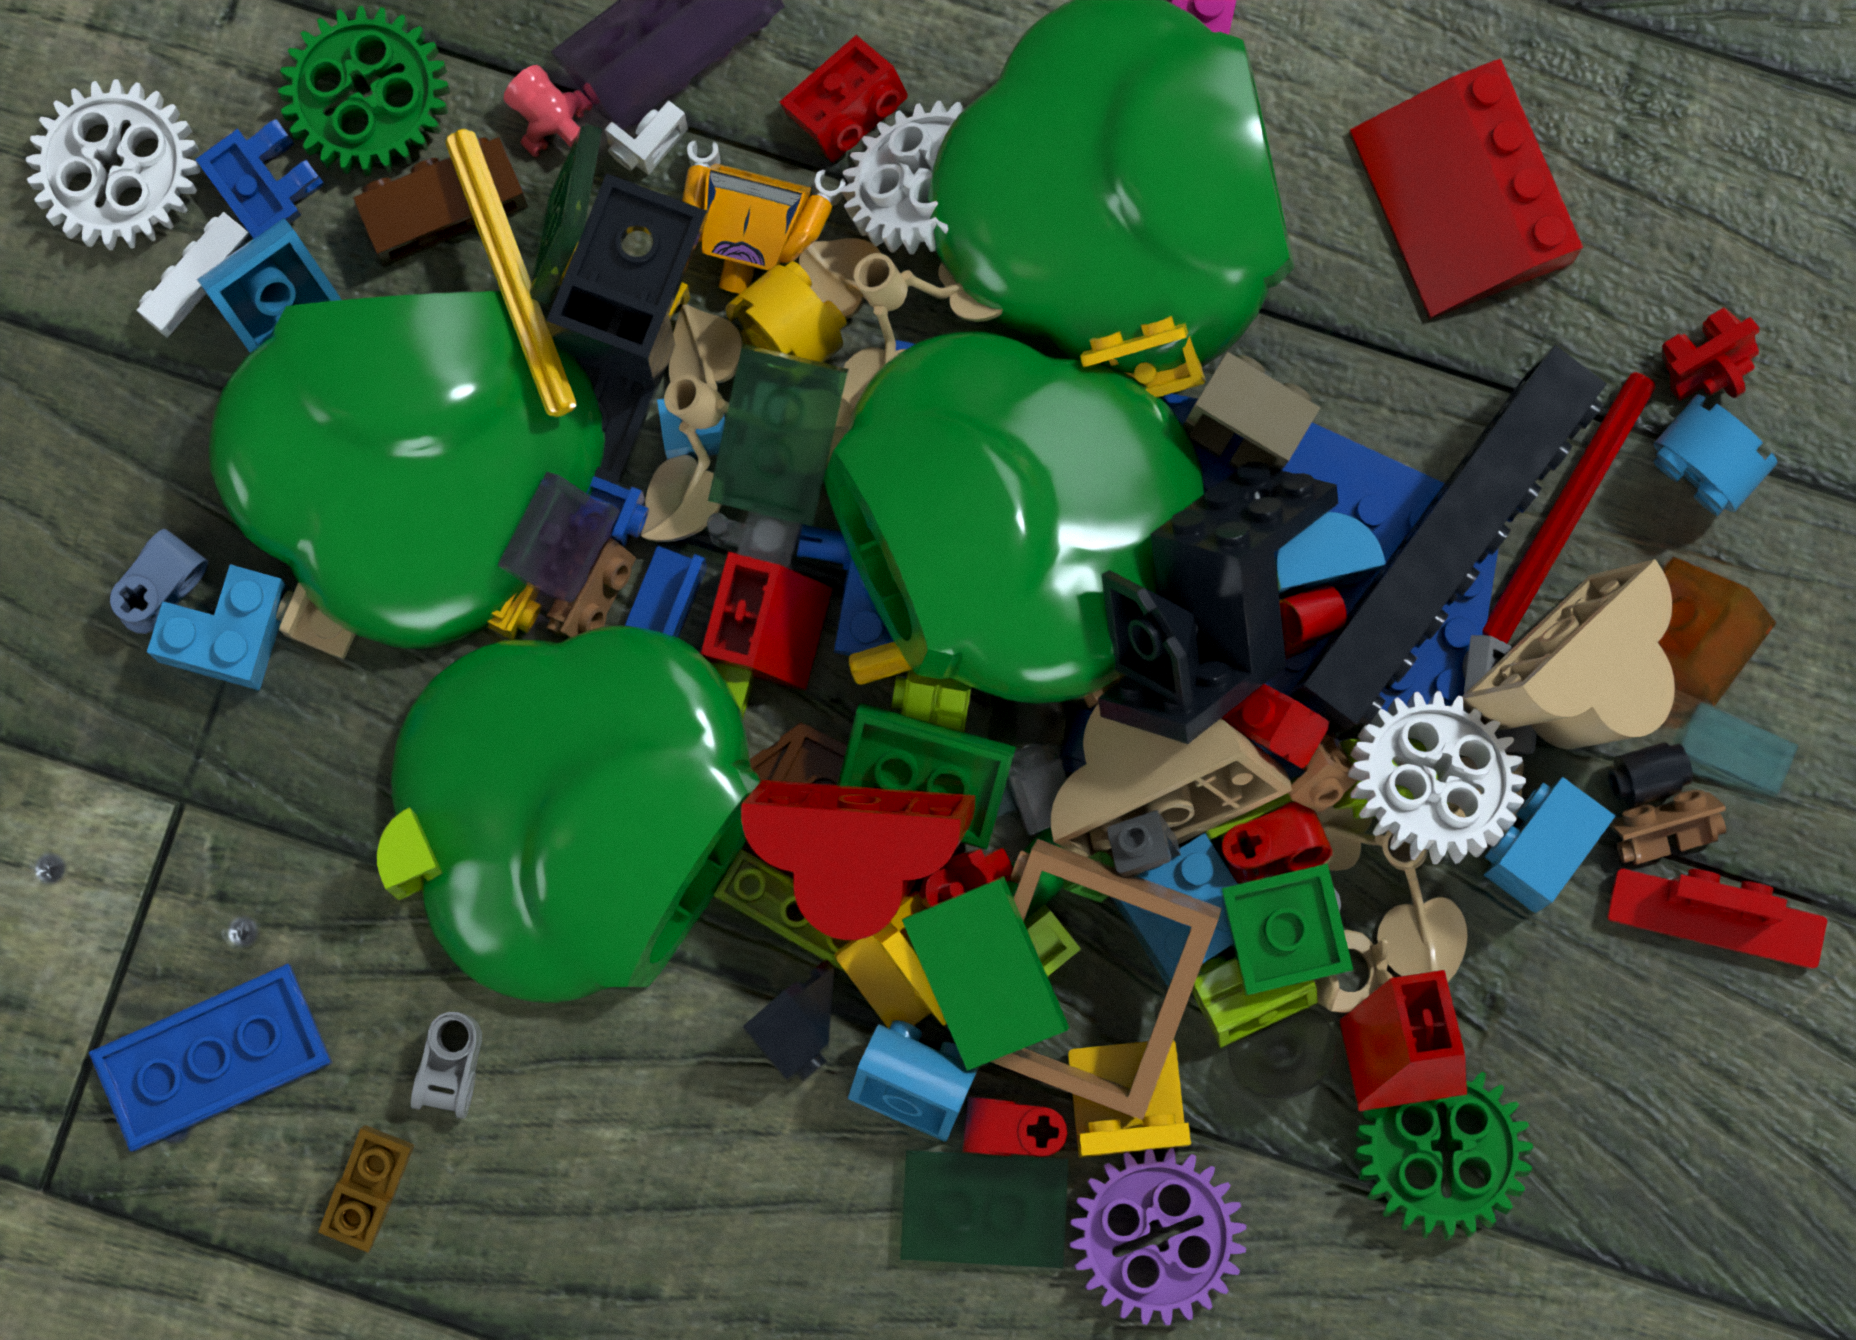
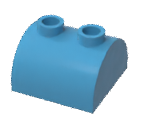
[197,218,342,353]
[1274,512,1386,600]
[848,1020,978,1142]

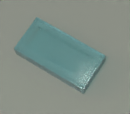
[1681,702,1799,796]

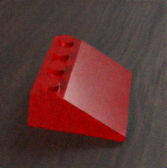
[1349,58,1583,320]

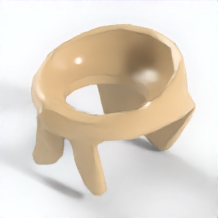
[1314,930,1394,1013]

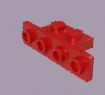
[1607,869,1827,969]

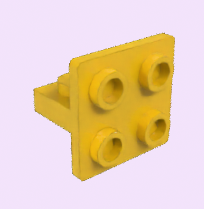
[835,891,947,1028]

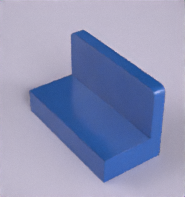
[625,545,708,638]

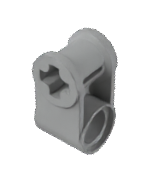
[411,1012,482,1119]

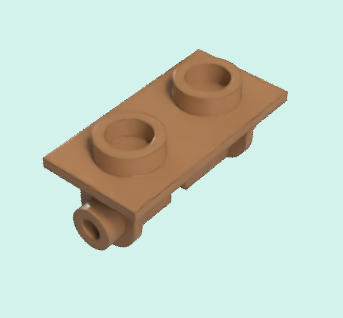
[546,535,636,638]
[1609,790,1726,865]

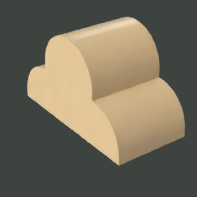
[1462,559,1675,749]
[1051,704,1292,868]

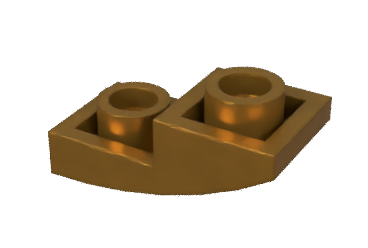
[318,1125,415,1252]

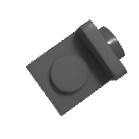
[1106,810,1181,877]

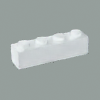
[137,212,253,338]

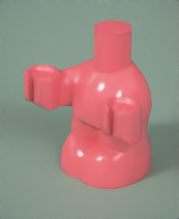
[504,65,593,157]

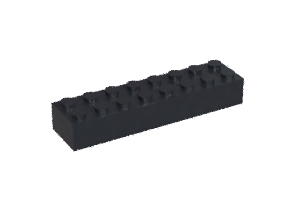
[1288,345,1607,737]

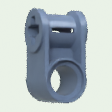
[110,529,208,634]

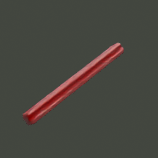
[1483,372,1655,644]

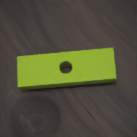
[714,849,851,973]

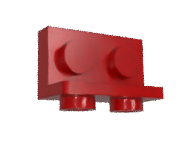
[779,35,908,162]

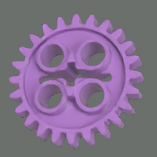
[1069,1148,1246,1325]

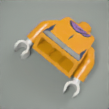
[682,141,846,294]

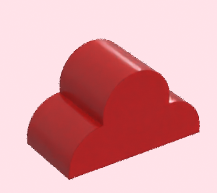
[741,780,975,940]

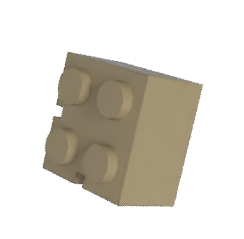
[1183,351,1321,470]

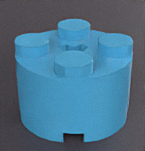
[1653,394,1778,516]

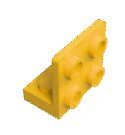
[1068,1040,1191,1158]

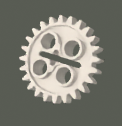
[26,79,200,250]
[841,101,964,254]
[1348,691,1526,864]

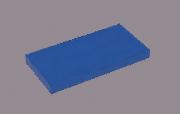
[89,964,332,1152]

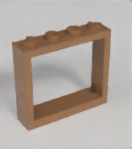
[991,839,1222,1120]

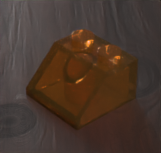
[1658,556,1776,707]

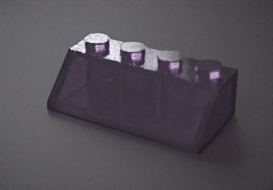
[551,0,785,130]

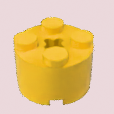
[725,261,847,387]

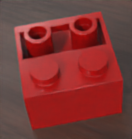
[701,552,833,691]
[1340,970,1467,1111]

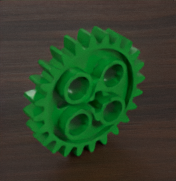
[278,6,450,176]
[1354,1072,1533,1240]

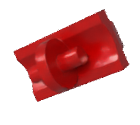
[1662,308,1759,401]
[920,848,1013,908]

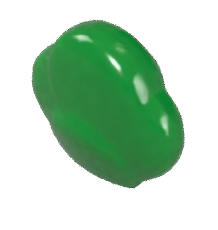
[928,0,1295,373]
[208,291,605,649]
[823,332,1204,703]
[391,626,760,1003]

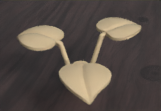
[799,238,1003,407]
[641,305,854,542]
[1316,754,1524,982]

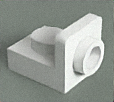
[605,100,688,176]

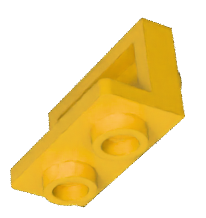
[1080,316,1206,398]

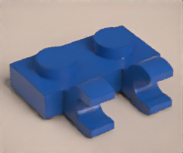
[195,119,324,239]

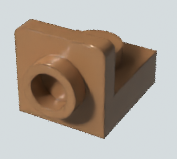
[1288,730,1359,812]

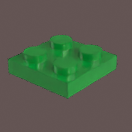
[1220,864,1353,995]

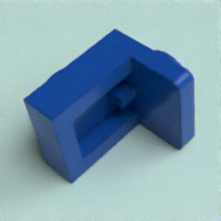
[566,476,649,548]

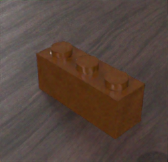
[353,137,528,267]

